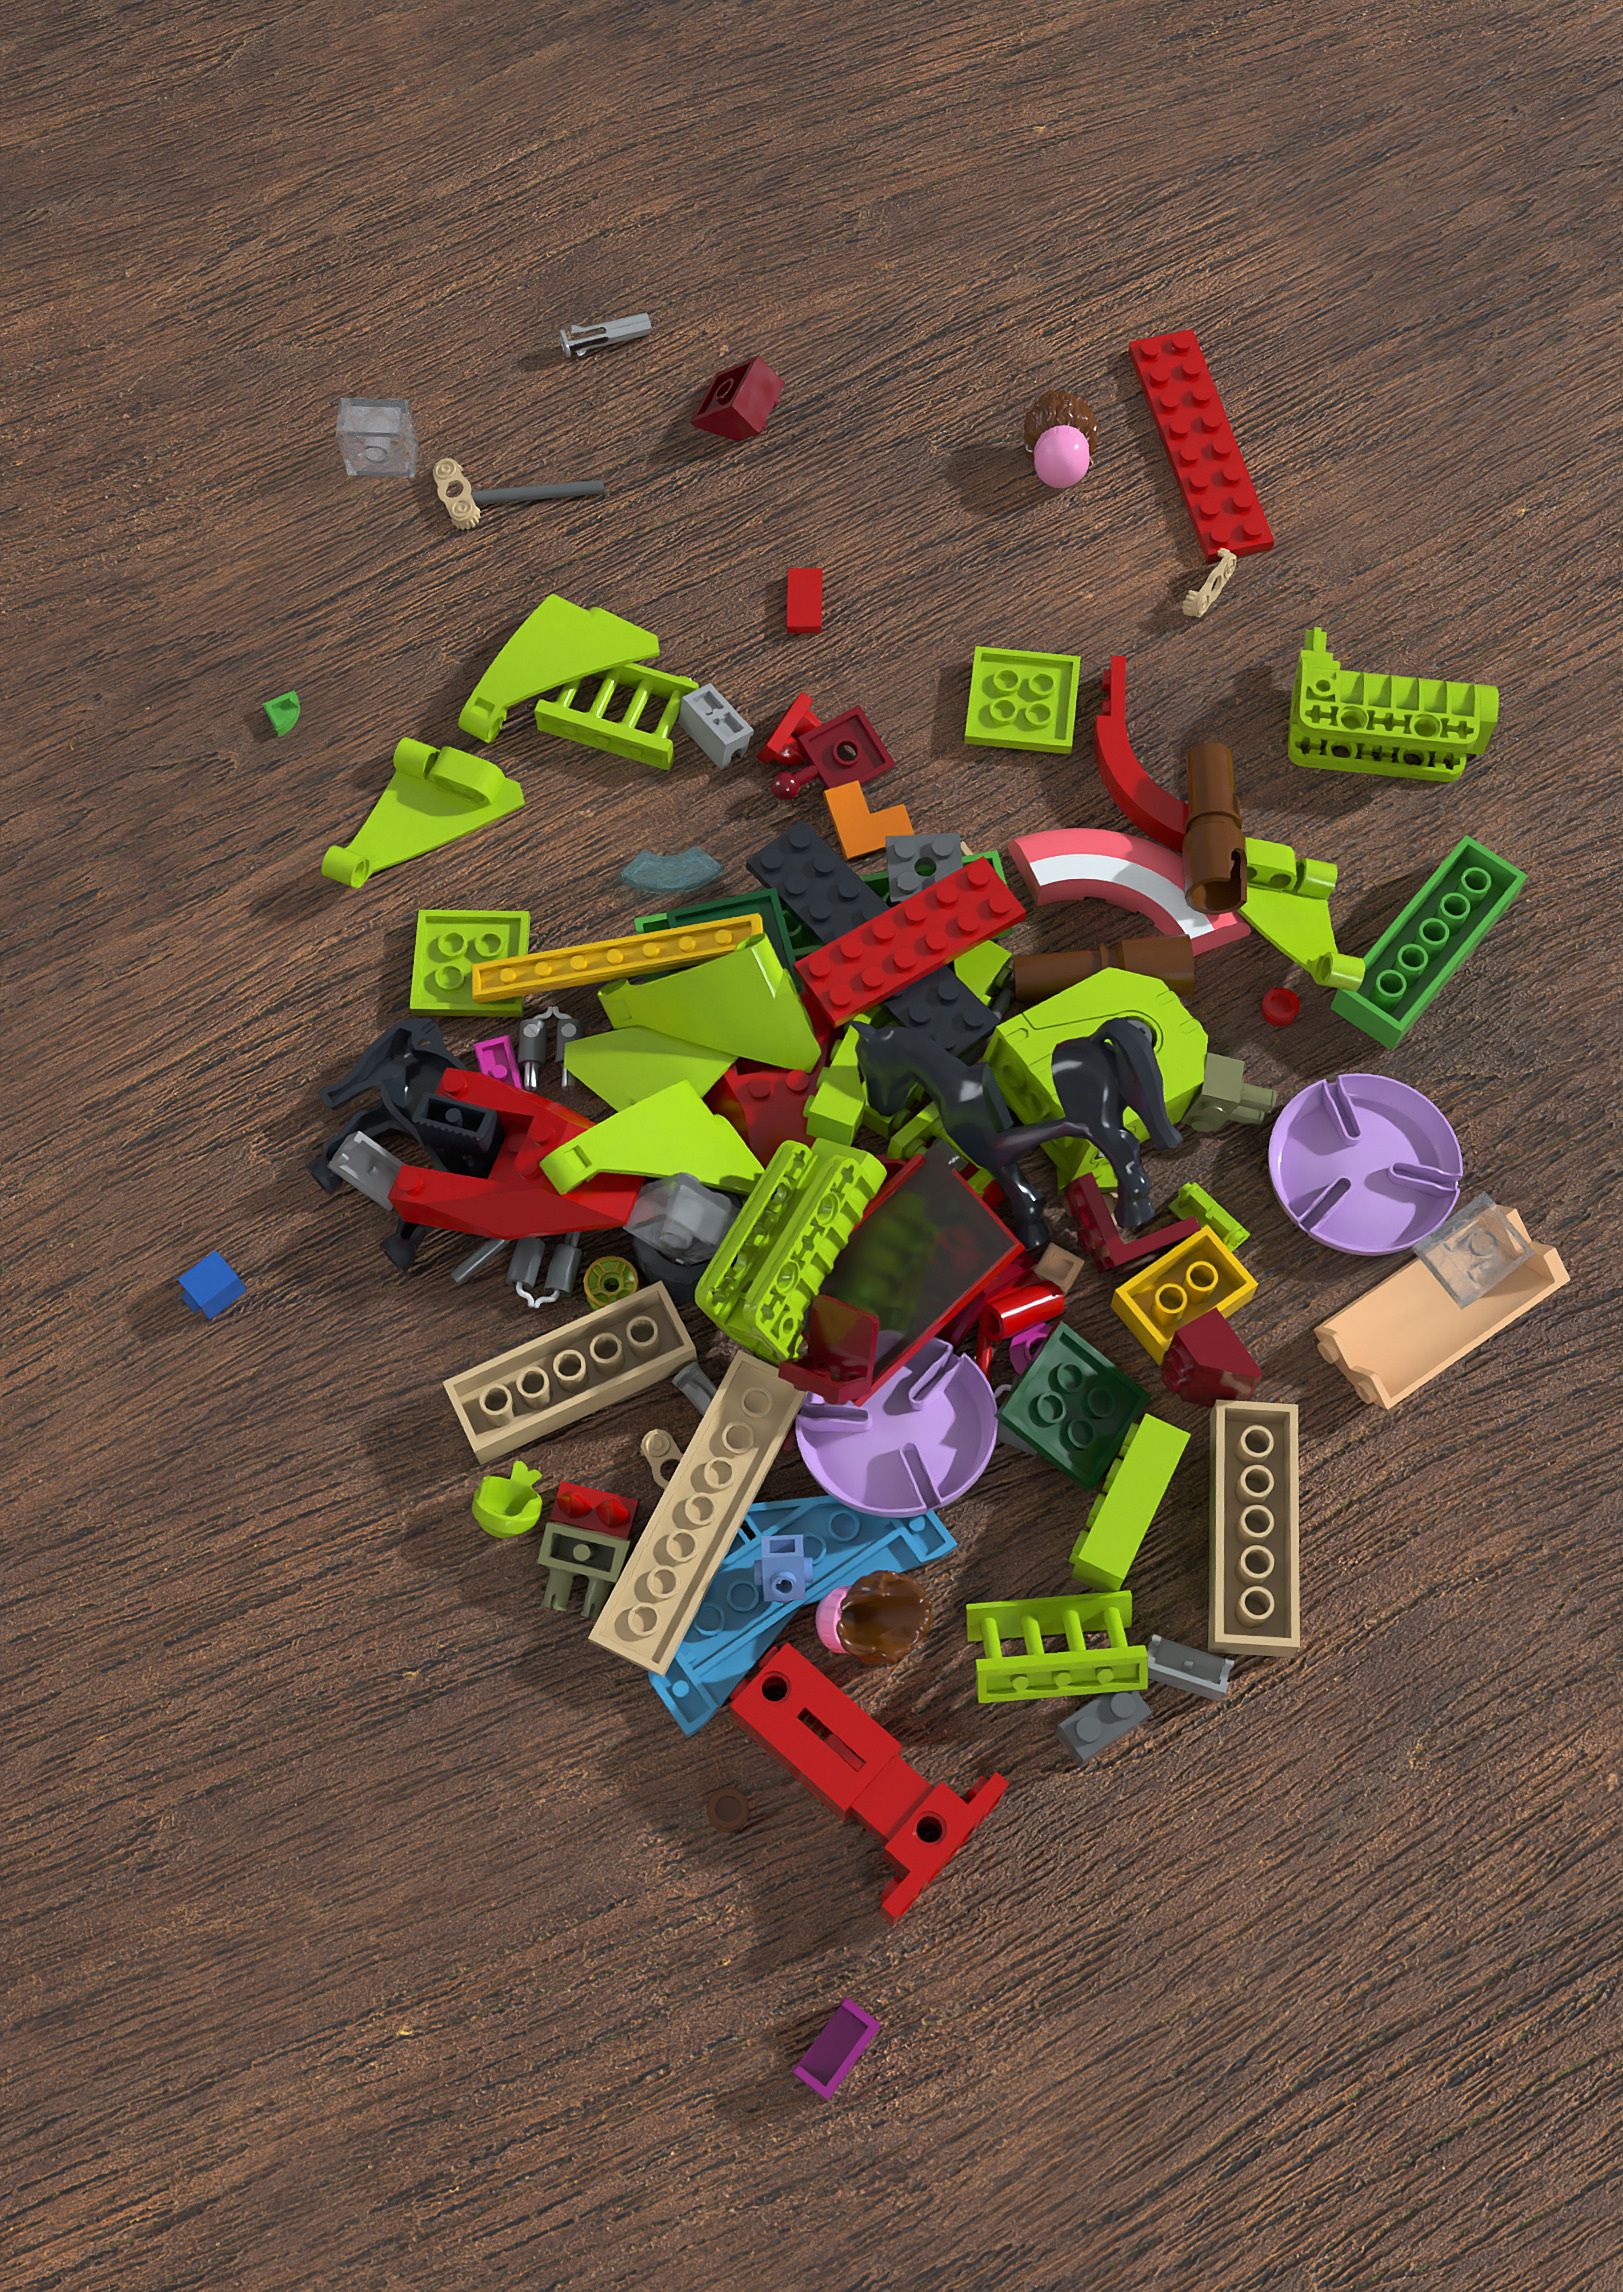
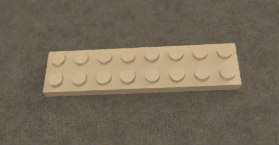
[588,1350,808,1678]

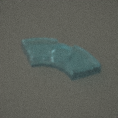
[620,845,723,894]

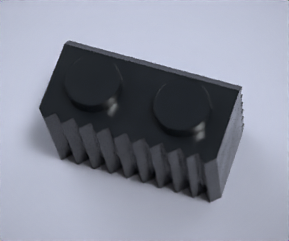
[412,1091,505,1163]

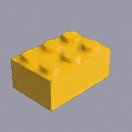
[1110,1224,1258,1366]

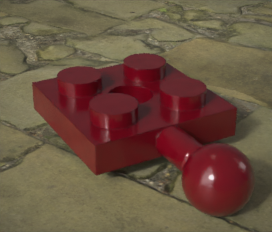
[771,705,896,801]

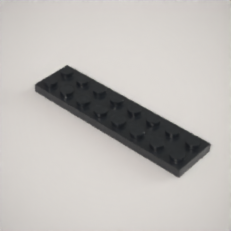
[746,819,1001,1060]

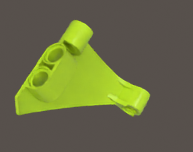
[458,594,660,743]
[1237,837,1365,992]
[597,933,821,1073]
[564,1025,740,1112]
[539,1080,765,1196]

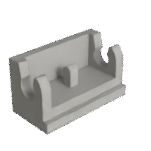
[678,683,754,770]
[327,1131,406,1211]
[1147,1634,1234,1702]

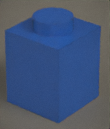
[177,1250,247,1320]

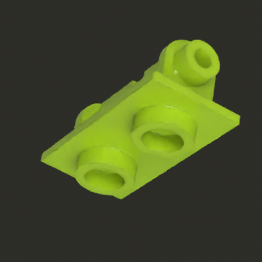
[1167,1182,1250,1253]

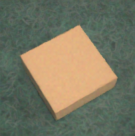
[1034,1242,1085,1297]

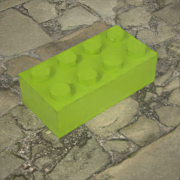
[1068,1413,1191,1593]

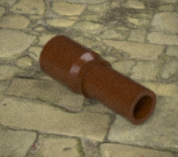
[1182,742,1247,915]
[1013,934,1194,1003]

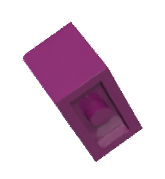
[792,1996,881,2102]

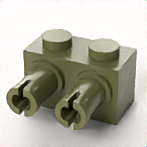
[1180,1052,1277,1132]
[537,1522,636,1620]

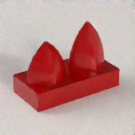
[755,692,822,765]
[550,1481,640,1539]

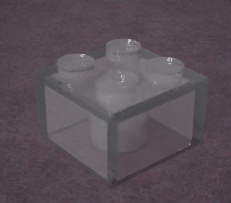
[336,397,419,477]
[623,1172,741,1266]
[1411,1191,1536,1310]

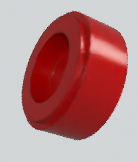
[1260,987,1300,1027]

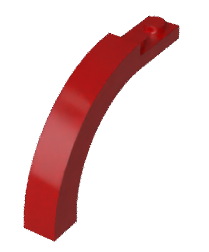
[1093,656,1241,854]

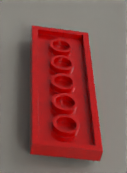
[793,856,1026,1028]

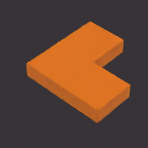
[823,780,915,861]

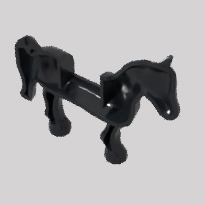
[850,1017,1184,1249]
[306,1018,507,1274]

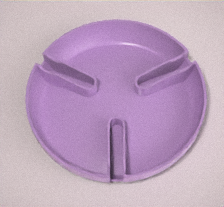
[1268,1073,1463,1256]
[795,1331,998,1518]

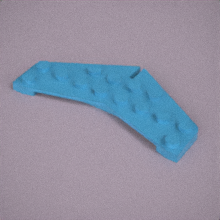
[648,1495,958,1738]

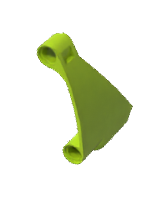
[321,737,525,889]

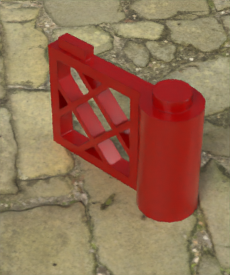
[979,1254,1065,1342]

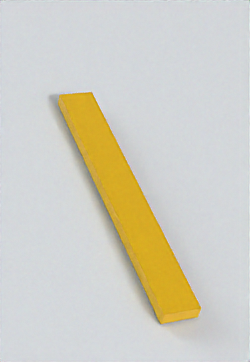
[471,913,763,1004]

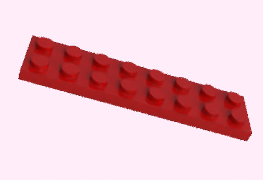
[1128,329,1274,563]

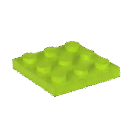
[964,646,1081,754]
[410,910,530,1017]

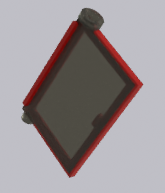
[800,1136,1025,1408]

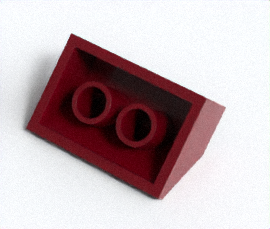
[1161,1307,1263,1408]

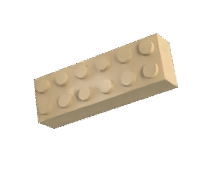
[443,1280,698,1465]
[1208,1400,1300,1658]

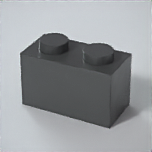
[1055,1690,1152,1768]

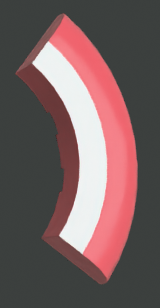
[1008,828,1251,956]

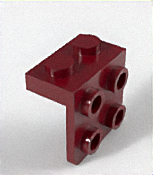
[778,1294,879,1405]

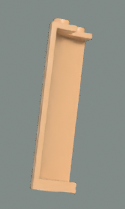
[1313,1204,1571,1410]

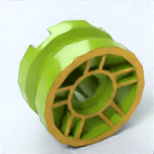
[583,1256,640,1311]

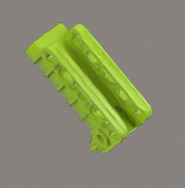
[1287,627,1499,782]
[695,1138,887,1366]

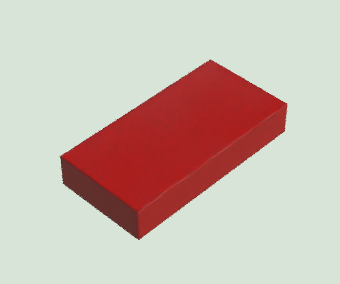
[787,568,823,633]

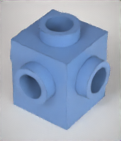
[754,1534,813,1603]

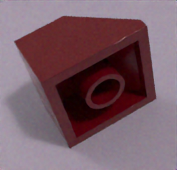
[690,355,785,441]

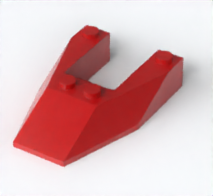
[704,984,844,1177]
[387,1067,646,1240]

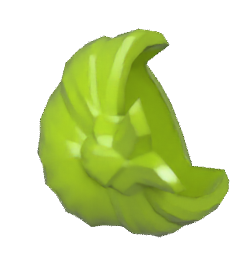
[472,1460,542,1539]

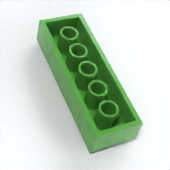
[1330,835,1528,1051]

